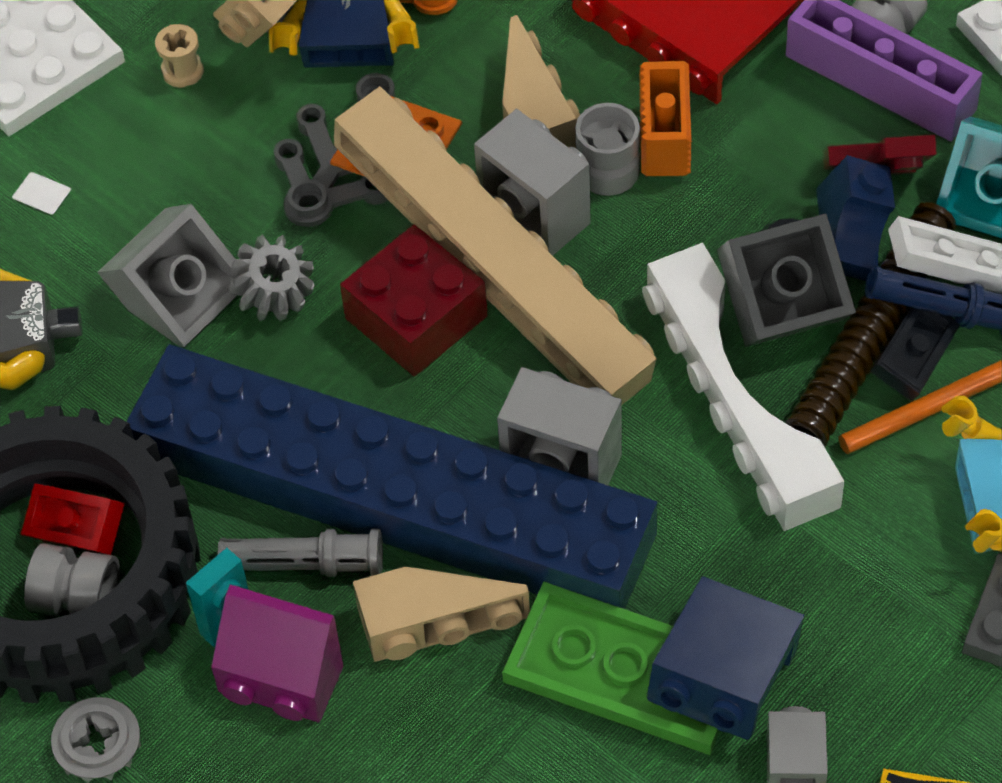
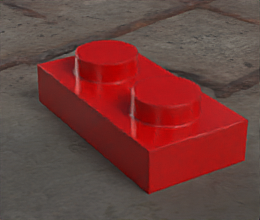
[21,483,125,555]

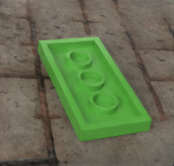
[502,581,720,755]

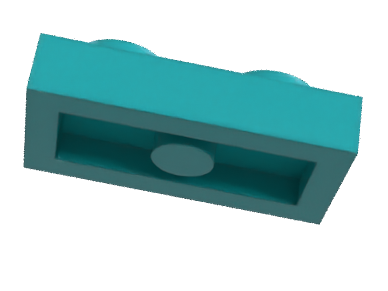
[186,547,249,648]

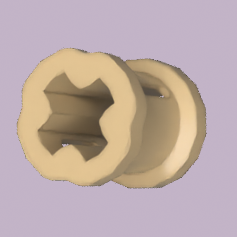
[155,24,204,88]

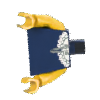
[269,0,420,68]

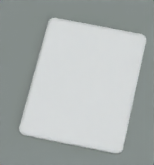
[12,172,71,215]

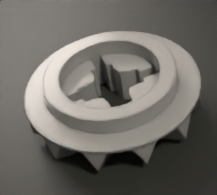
[51,697,141,783]

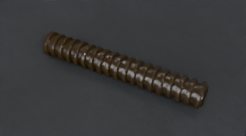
[785,202,956,447]

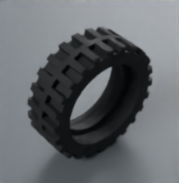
[0,406,201,703]

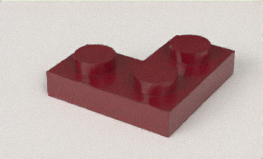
[823,135,937,175]

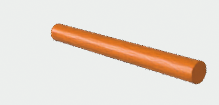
[838,360,1002,454]

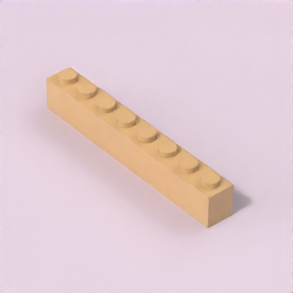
[334,86,657,405]

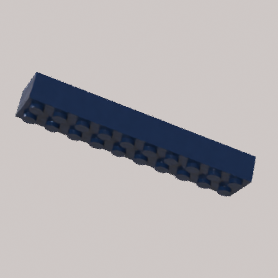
[126,344,658,609]

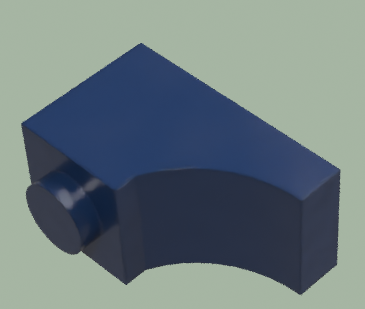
[816,155,895,281]

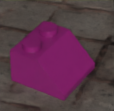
[211,584,344,723]

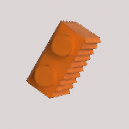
[639,61,692,176]

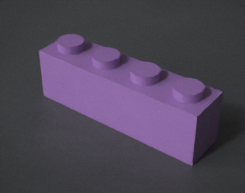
[785,0,983,142]

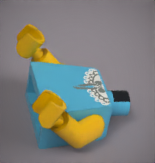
[941,395,1002,554]

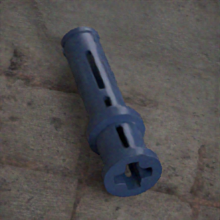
[865,266,1002,335]

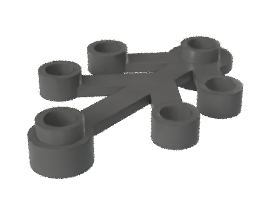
[273,73,396,227]

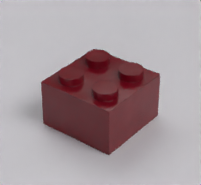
[340,224,488,377]

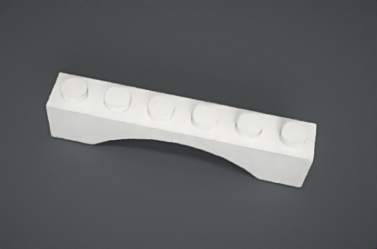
[642,242,844,531]

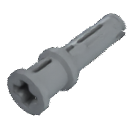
[218,528,383,578]

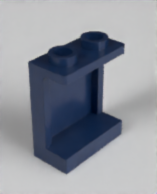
[647,576,805,740]

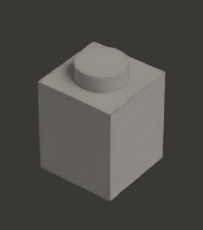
[766,706,828,783]

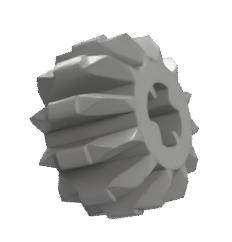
[228,234,314,322]

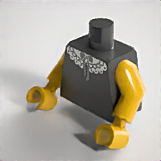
[0,268,83,390]

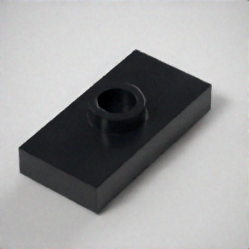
[870,307,960,402]

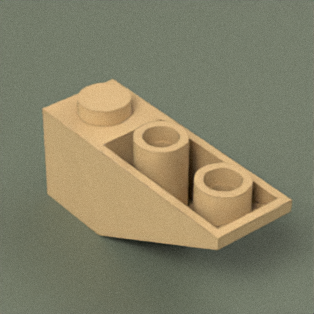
[502,15,580,148]
[353,567,530,662]

